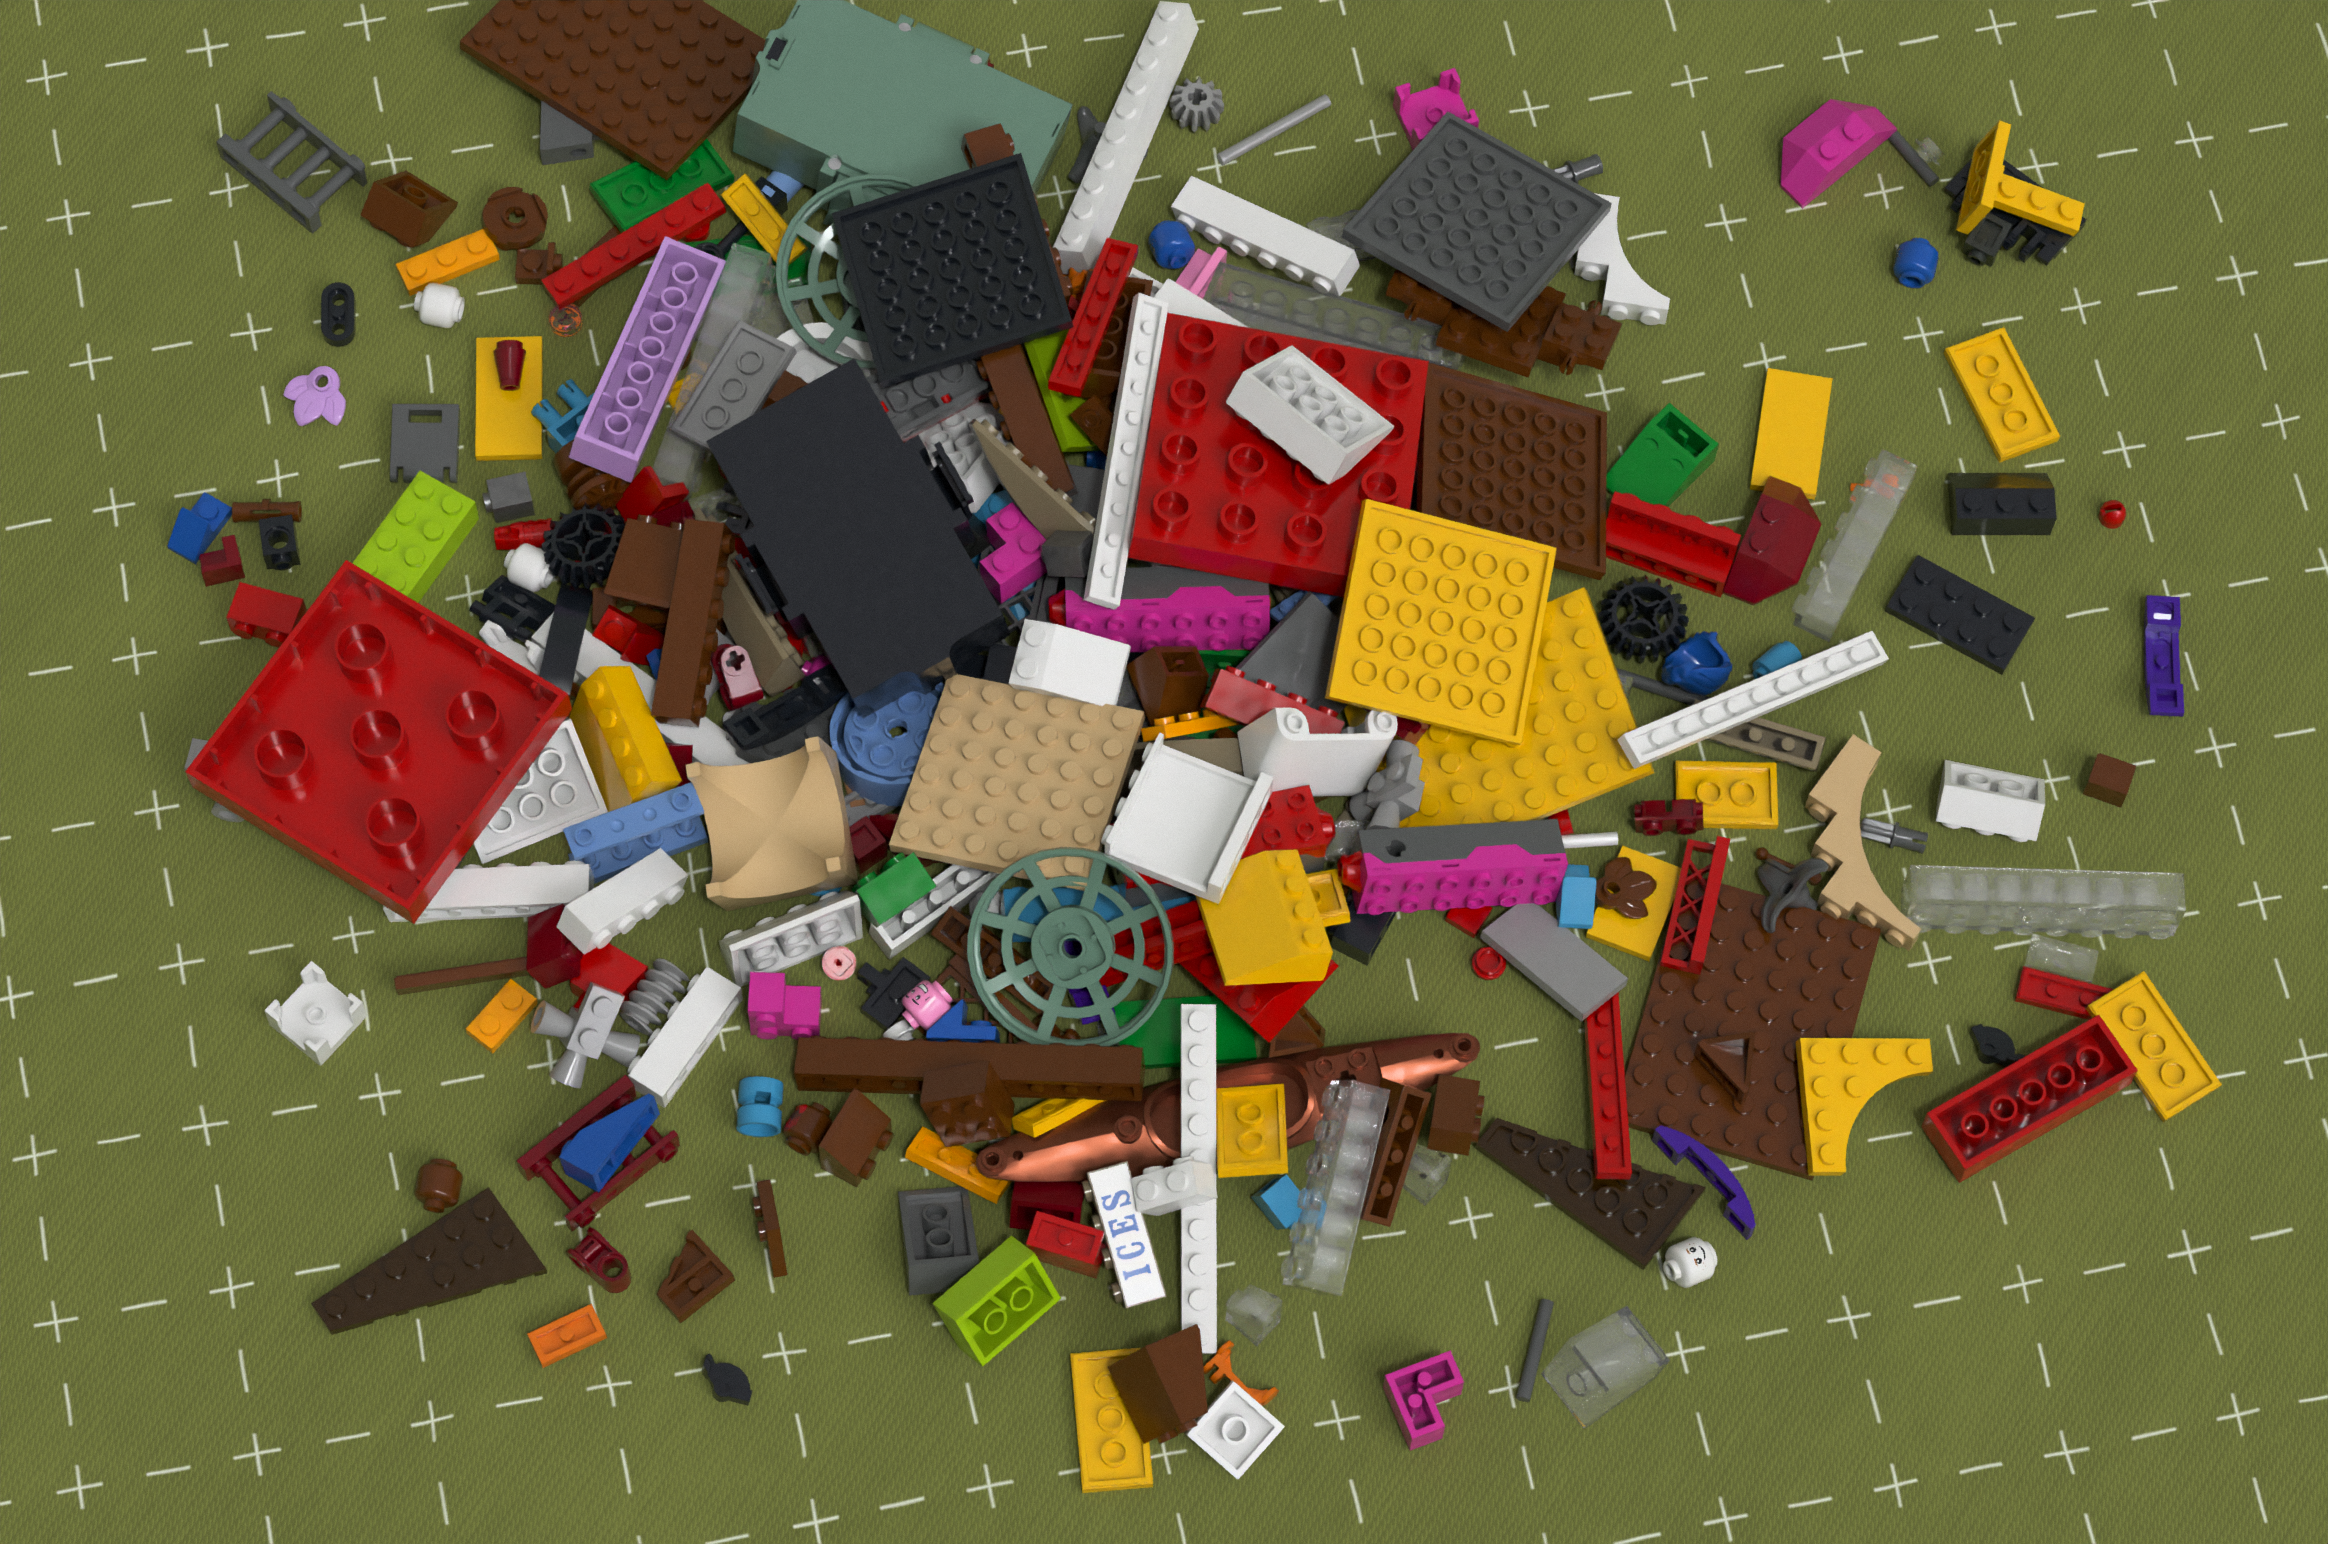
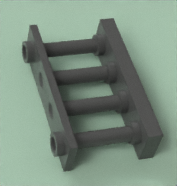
[216,91,367,234]

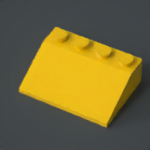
[569,666,682,812]
[1195,849,1333,986]

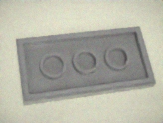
[671,320,797,454]
[1480,903,1628,1022]

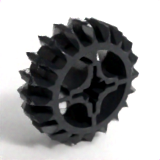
[542,502,626,590]
[1598,575,1689,664]

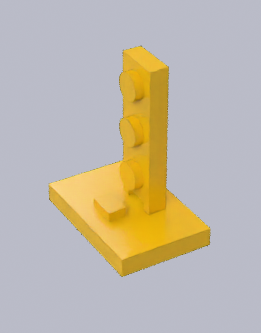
[1956,120,2085,236]

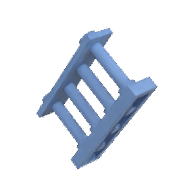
[563,782,708,884]

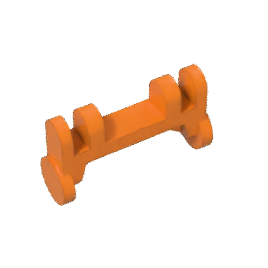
[1204,1340,1279,1405]

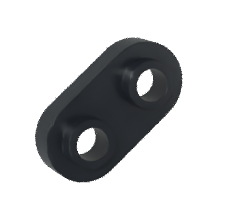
[321,282,356,347]

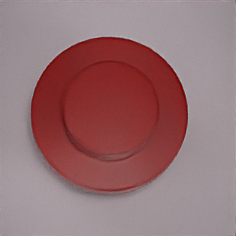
[1472,947,1506,980]

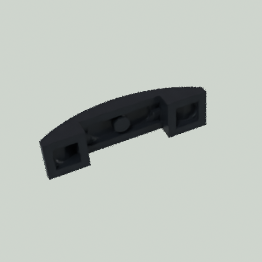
[539,583,593,698]
[722,664,848,750]

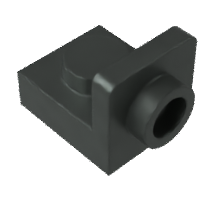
[1963,213,2012,267]

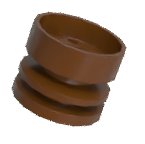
[553,439,635,510]

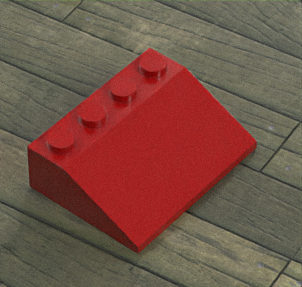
[1179,951,1338,1043]

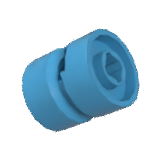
[736,1076,784,1137]

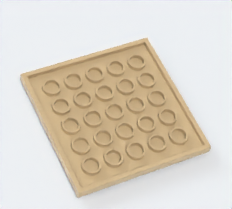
[889,674,1145,891]

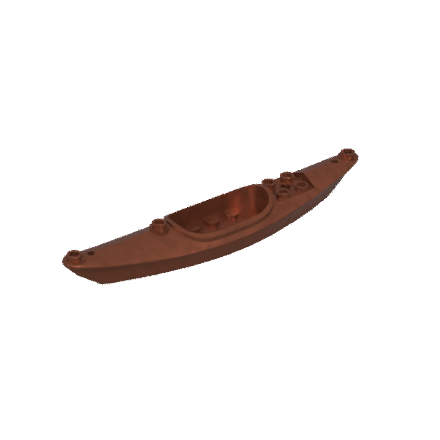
[976,1033,1480,1182]

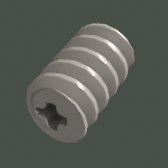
[620,958,689,1036]

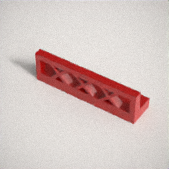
[1660,836,1730,975]

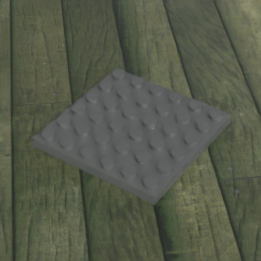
[1342,112,1612,332]

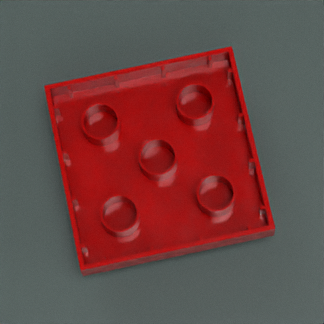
[185,560,572,924]

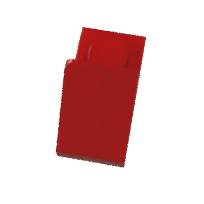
[592,604,665,666]

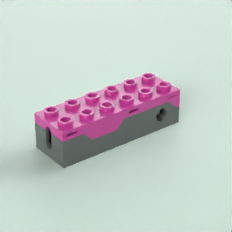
[1049,566,1270,652]
[1337,819,1568,915]

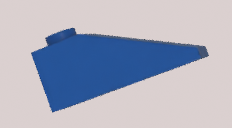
[559,1093,660,1193]

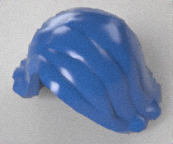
[1661,631,1732,696]

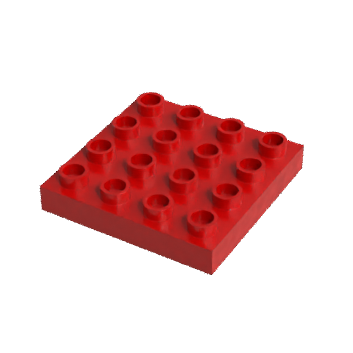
[1127,313,1429,597]

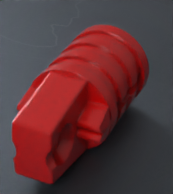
[494,518,552,550]

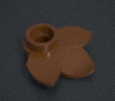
[1595,857,1657,919]

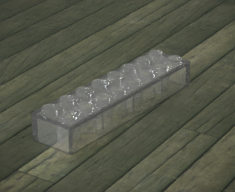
[1203,262,1465,371]
[1901,865,2186,939]

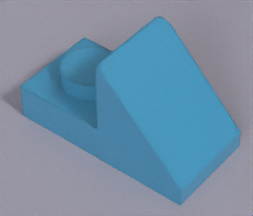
[1555,864,1596,929]

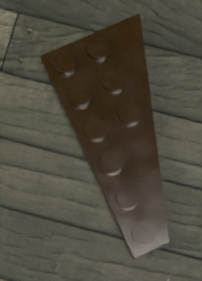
[1475,1118,1706,1270]
[311,1187,547,1335]

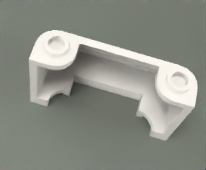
[1237,708,1398,796]

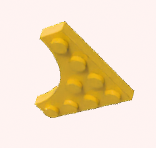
[1796,1038,1933,1176]

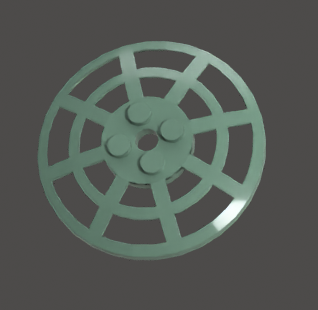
[776,174,921,370]
[967,847,1174,1047]

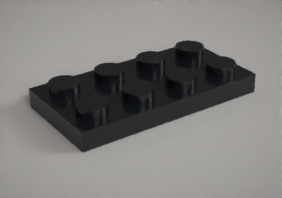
[1885,555,2035,675]

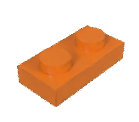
[527,1304,607,1368]

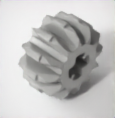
[1169,76,1224,133]

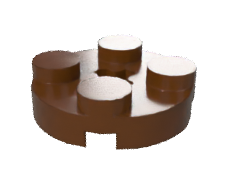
[482,187,548,251]

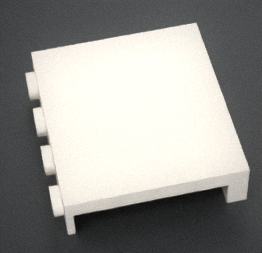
[1101,732,1274,904]

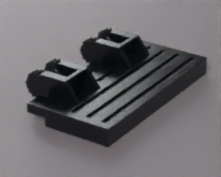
[1944,159,2087,266]

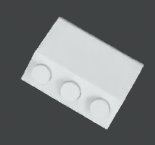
[1936,760,2045,842]

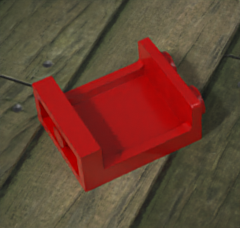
[1026,1211,1106,1279]

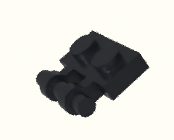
[469,575,556,643]

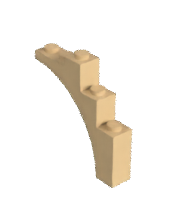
[1805,734,1921,951]

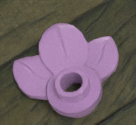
[283,366,346,426]

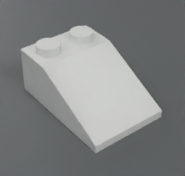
[1009,619,1131,706]

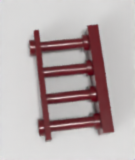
[516,1075,680,1232]

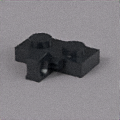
[857,957,931,1031]

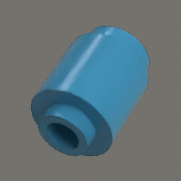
[1753,641,1802,679]

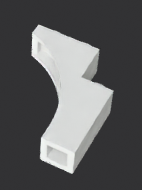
[1574,193,1670,325]

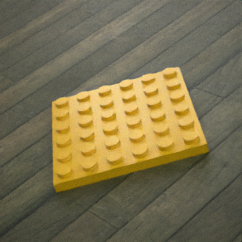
[1325,499,1557,746]

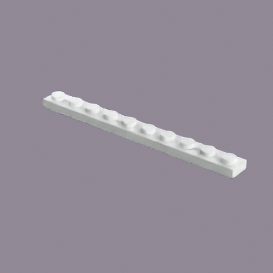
[1083,293,1169,610]
[1618,631,1889,769]
[1180,1004,1217,1354]

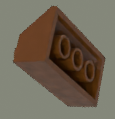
[1064,270,1153,399]

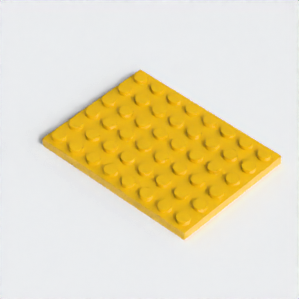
[1344,587,1655,828]

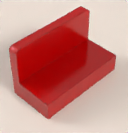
[616,466,689,522]

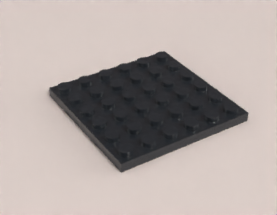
[832,153,1074,388]

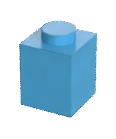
[1251,1174,1312,1230]

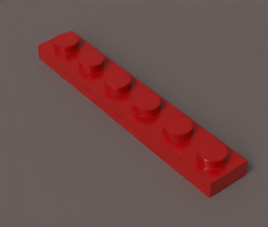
[541,183,726,310]
[1048,237,1138,397]
[1584,992,1632,1180]

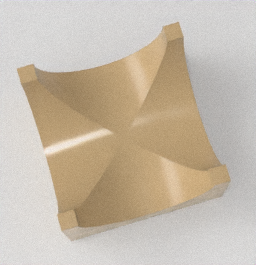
[686,736,858,911]

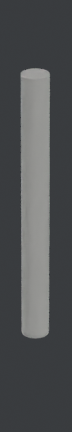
[1217,94,1331,166]

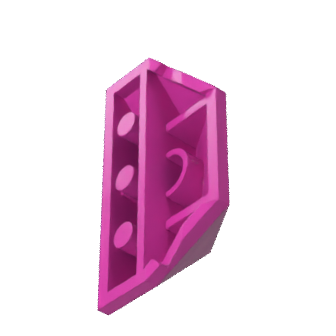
[1780,99,1897,209]

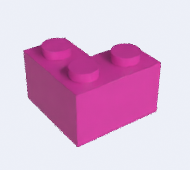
[979,502,1047,604]
[748,972,822,1040]
[1383,1350,1464,1451]

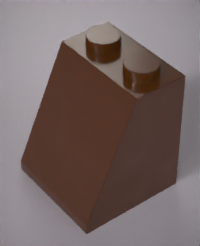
[604,514,684,612]
[1108,1324,1208,1444]

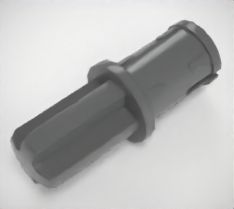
[1552,154,1603,184]
[1860,818,1928,854]

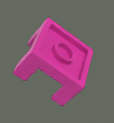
[1393,68,1479,150]

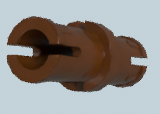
[232,498,302,523]

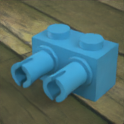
[531,379,595,453]

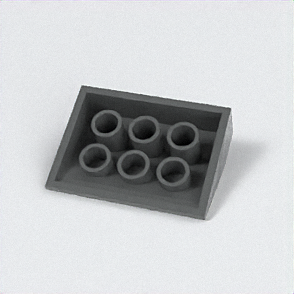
[1236,591,1348,715]

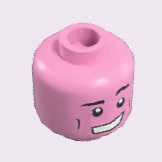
[902,980,954,1031]

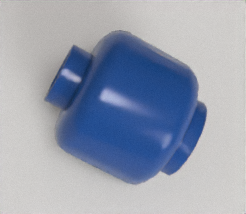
[1148,220,1195,269]
[1893,238,1939,288]

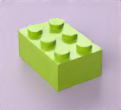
[932,1236,1061,1367]

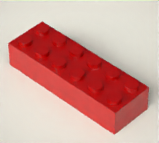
[1921,1015,2138,1183]

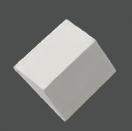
[1185,1380,1285,1480]

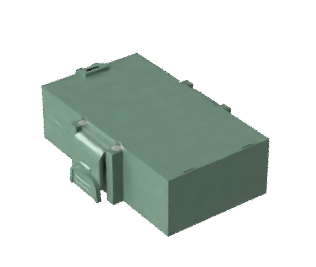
[732,0,1073,225]

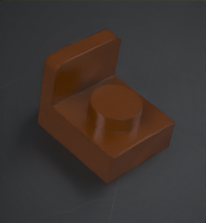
[515,242,563,285]

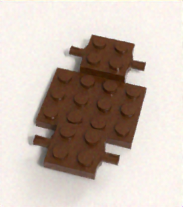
[1386,269,1622,378]

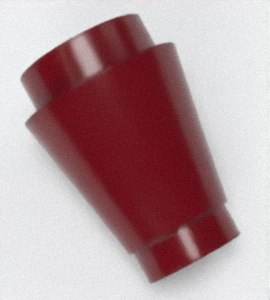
[493,340,526,391]

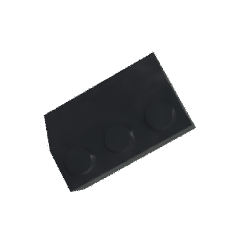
[1947,473,2057,535]

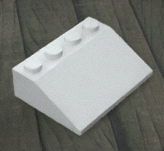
[1226,345,1394,484]
[907,402,1015,513]
[473,717,608,864]
[719,890,863,987]

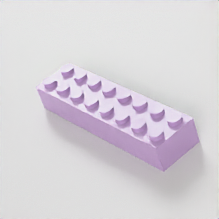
[569,236,726,483]

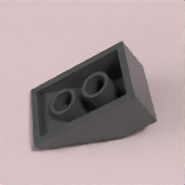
[898,1186,979,1295]

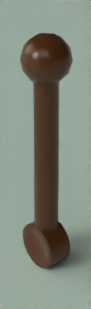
[1755,847,1822,886]

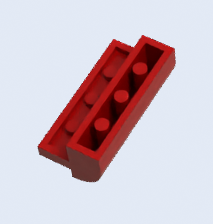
[1606,491,1741,598]

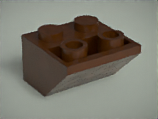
[1126,646,1209,726]

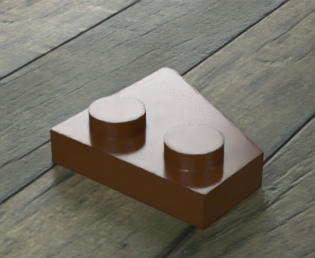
[752,1180,787,1278]
[657,1230,735,1324]

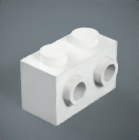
[1131,1157,1218,1216]

